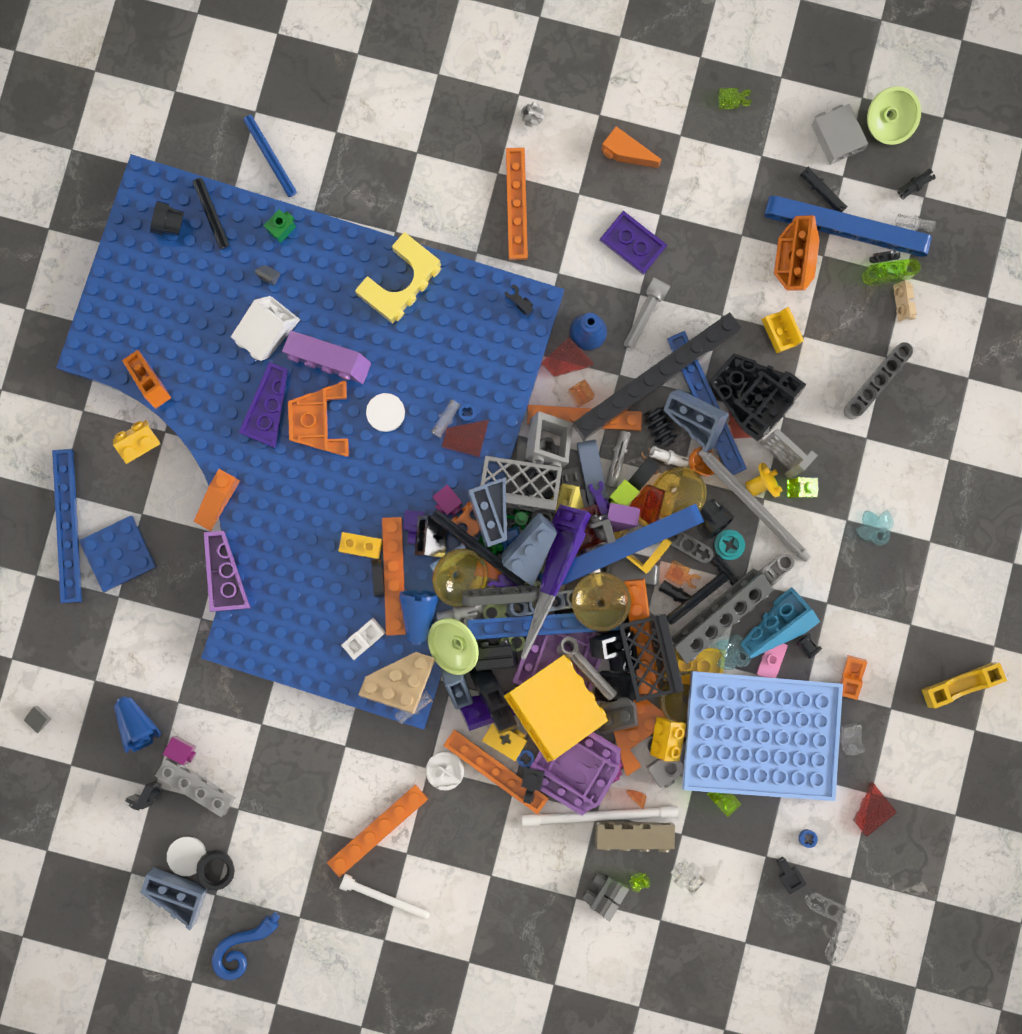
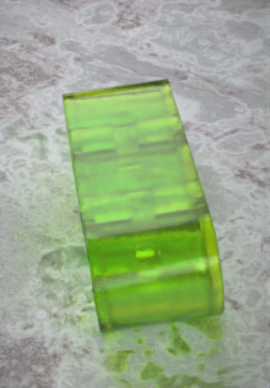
[862,258,921,285]

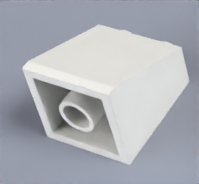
[231,296,300,361]

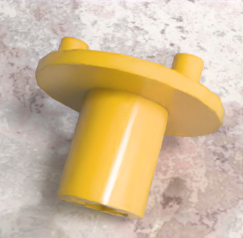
[745,462,782,498]

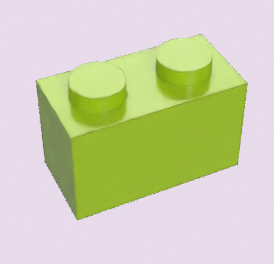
[608,479,640,506]

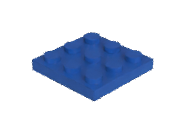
[79,516,157,592]

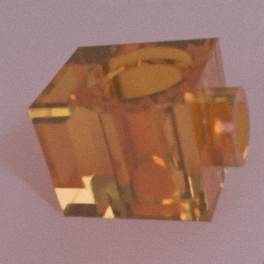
[568,379,595,408]

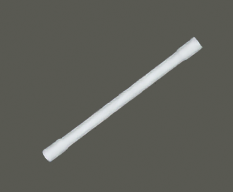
[522,805,678,826]

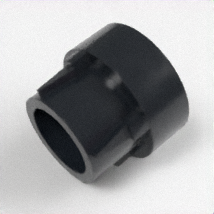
[150,201,184,236]
[699,499,734,539]

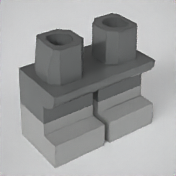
[582,873,629,922]

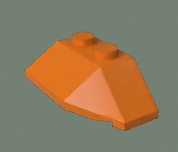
[774,215,819,291]

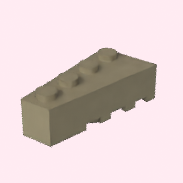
[595,821,675,852]

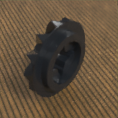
[869,250,901,264]

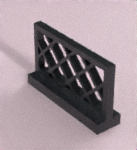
[618,614,684,702]

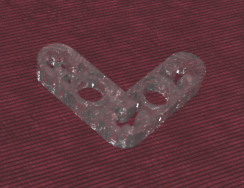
[805,892,860,965]

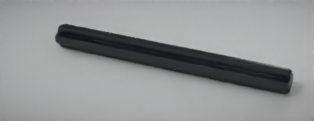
[431,510,526,586]

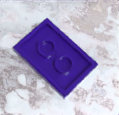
[599,210,667,275]

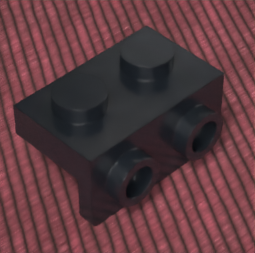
[594,670,634,702]
[125,781,162,811]

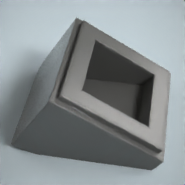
[255,265,280,285]
[24,706,51,733]

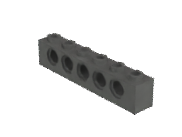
[671,568,774,664]

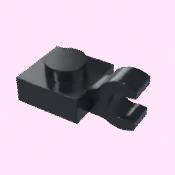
[504,284,533,318]
[521,767,545,804]
[776,856,807,894]

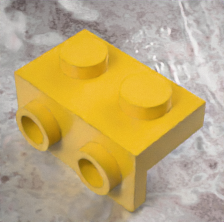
[761,307,804,353]
[113,420,160,464]
[650,717,686,761]

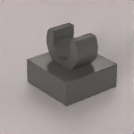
[561,467,582,487]

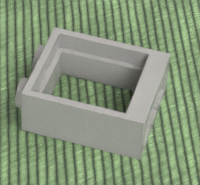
[525,411,573,468]

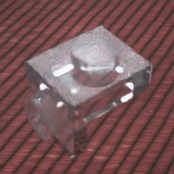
[840,723,865,755]

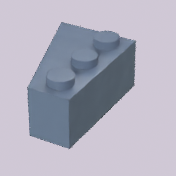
[664,389,729,452]
[466,477,507,547]
[501,513,557,587]
[140,867,208,931]

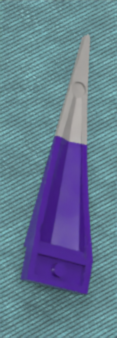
[521,504,591,660]

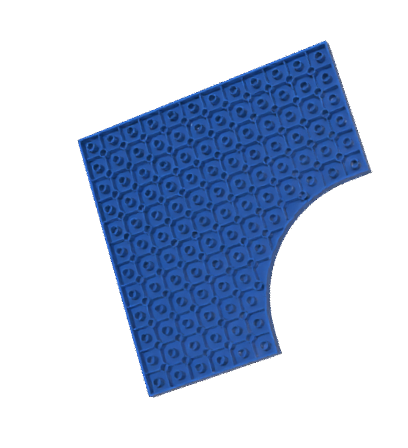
[56,154,564,729]

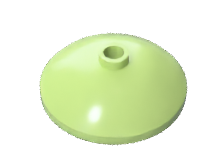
[867,86,921,145]
[428,618,479,675]

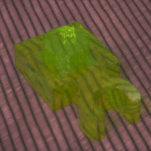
[718,88,752,109]
[628,873,651,893]

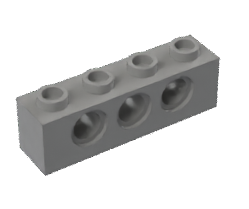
[646,741,686,788]
[155,758,236,817]

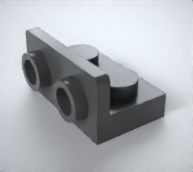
[587,514,616,544]
[598,697,638,734]

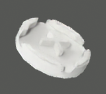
[366,393,405,432]
[426,751,464,790]
[167,836,207,876]

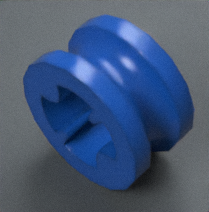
[459,403,476,422]
[517,749,534,767]
[799,829,818,848]

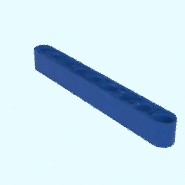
[764,196,932,257]
[538,504,704,586]

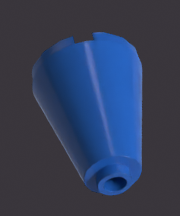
[569,313,607,351]
[399,590,439,645]
[114,696,161,753]

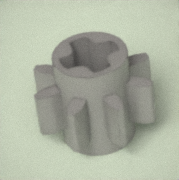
[521,102,544,127]

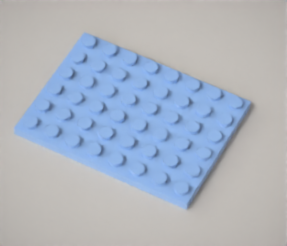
[682,671,843,801]

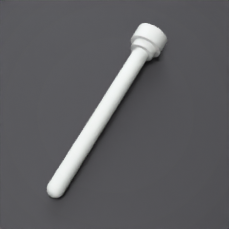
[339,874,429,919]

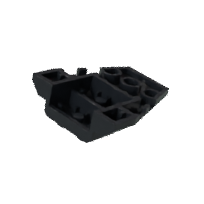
[709,353,806,442]

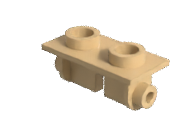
[893,280,917,322]

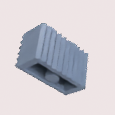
[440,668,473,709]

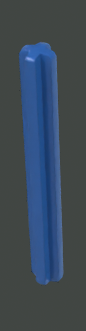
[243,115,297,197]

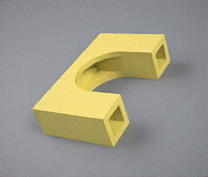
[355,232,441,324]

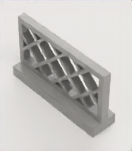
[760,428,818,479]
[480,456,562,515]

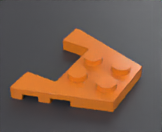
[288,381,349,457]
[614,695,686,776]

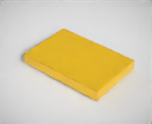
[663,648,726,684]

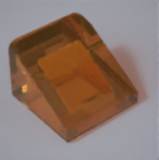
[626,789,647,810]

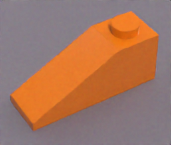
[602,126,662,168]
[122,350,171,409]
[193,469,240,531]

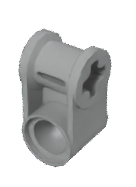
[759,554,795,586]

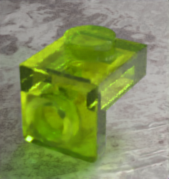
[787,477,818,498]
[707,792,742,817]

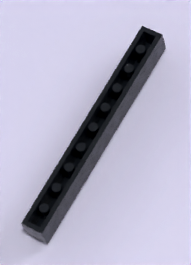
[573,312,741,441]

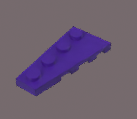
[239,362,288,448]
[460,691,516,731]

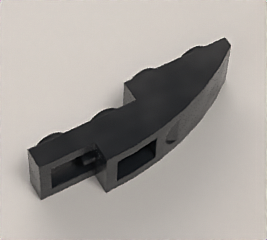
[469,667,517,734]

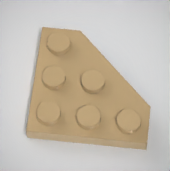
[358,652,435,714]

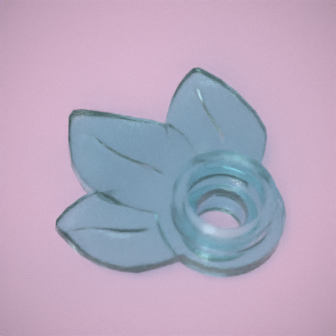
[857,510,893,545]
[716,634,752,670]

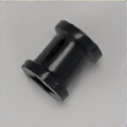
[796,633,822,659]

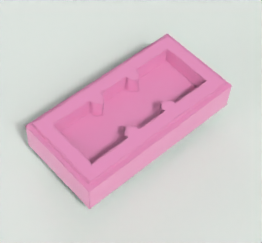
[756,643,788,678]

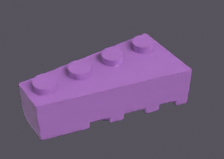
[282,330,371,384]
[204,531,251,612]

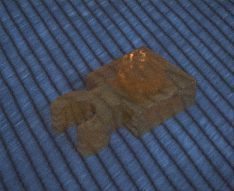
[664,560,701,589]

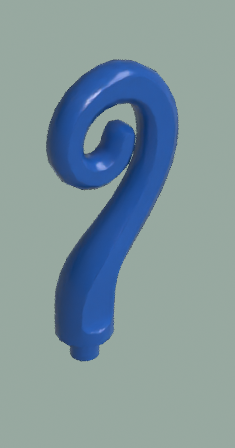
[212,912,280,981]

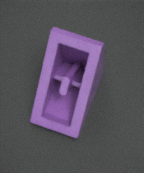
[608,503,640,533]

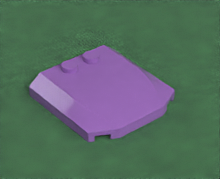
[512,632,602,691]
[530,732,621,815]

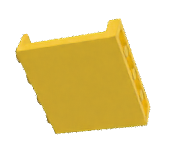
[504,655,608,762]

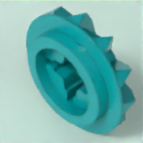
[714,530,745,560]

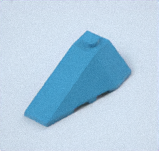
[740,587,820,658]

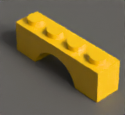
[921,662,1007,709]

